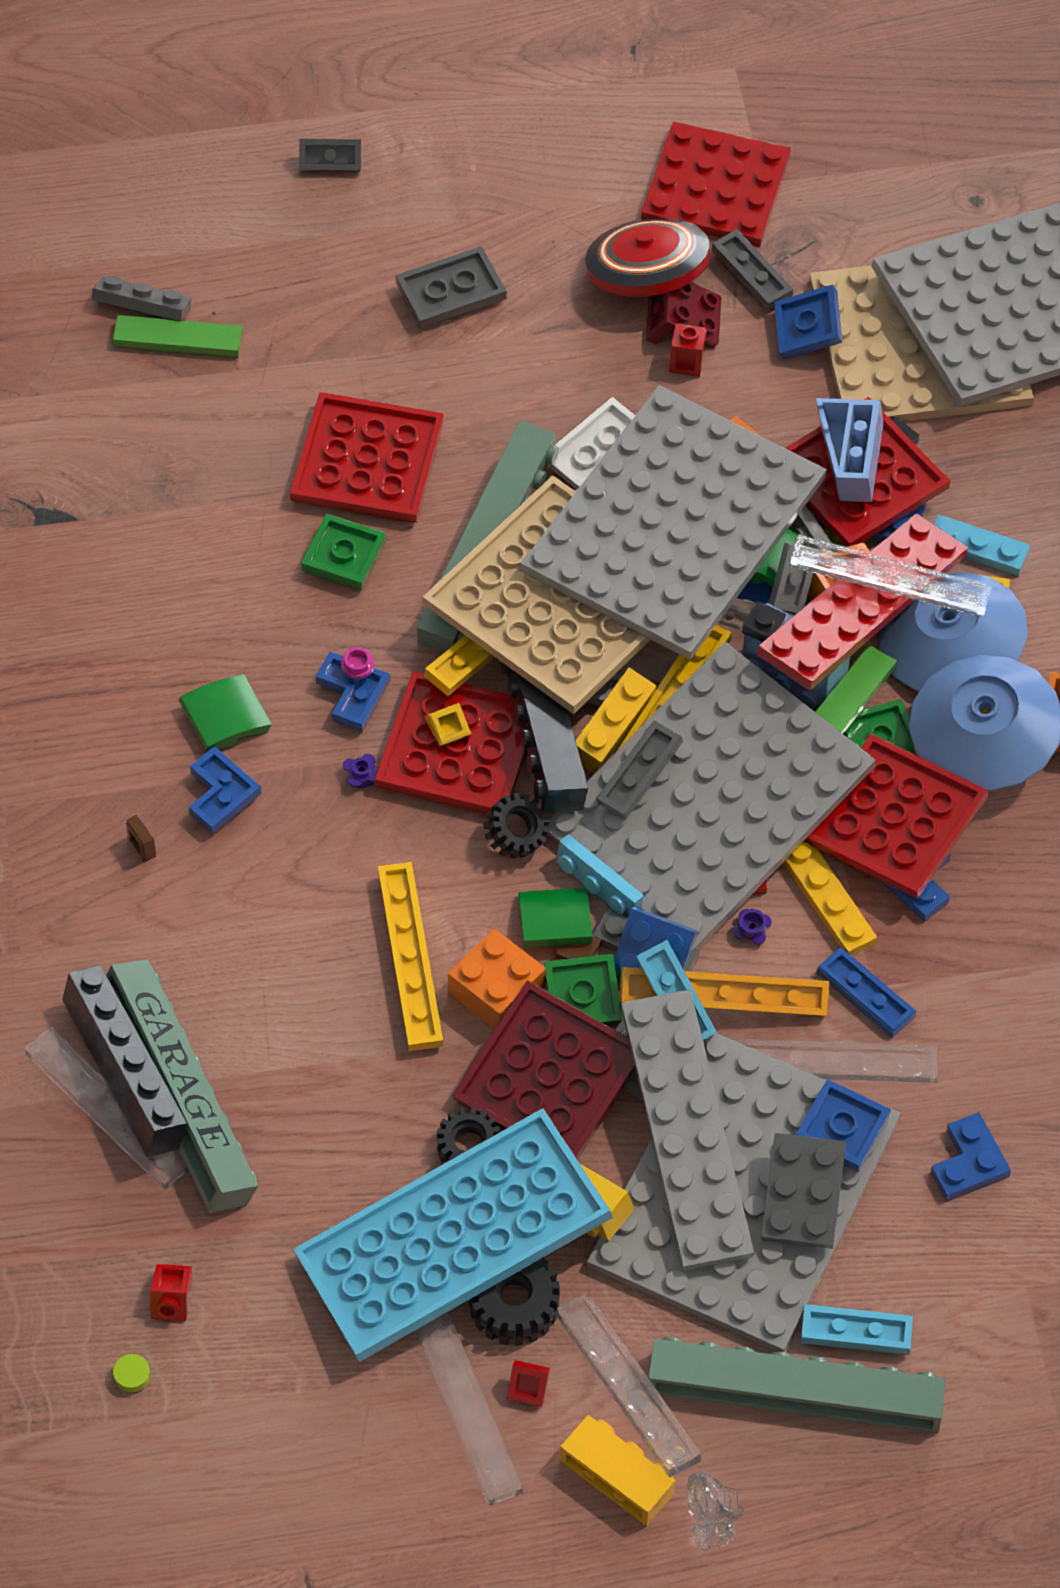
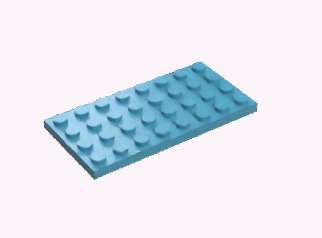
[293,1108,613,1362]

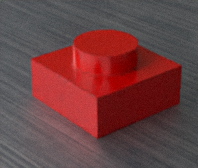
[506,1360,550,1407]

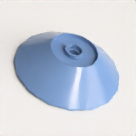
[878,572,1028,692]
[909,655,1060,792]

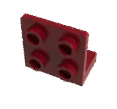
[646,282,722,348]

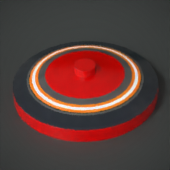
[585,218,711,297]

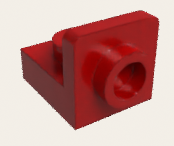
[669,324,707,377]
[150,1264,192,1322]

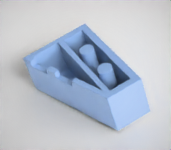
[816,398,883,502]

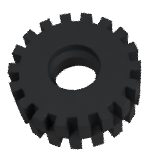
[469,1257,560,1346]

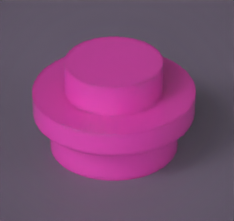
[341,647,374,679]

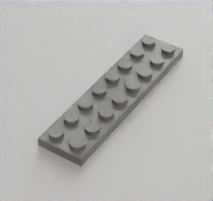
[621,990,754,1271]

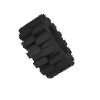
[484,793,550,859]
[437,1107,500,1163]

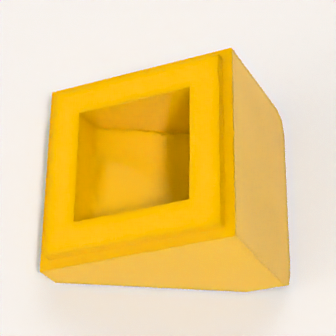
[424,703,471,746]

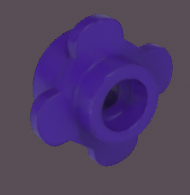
[343,754,378,788]
[733,909,772,945]

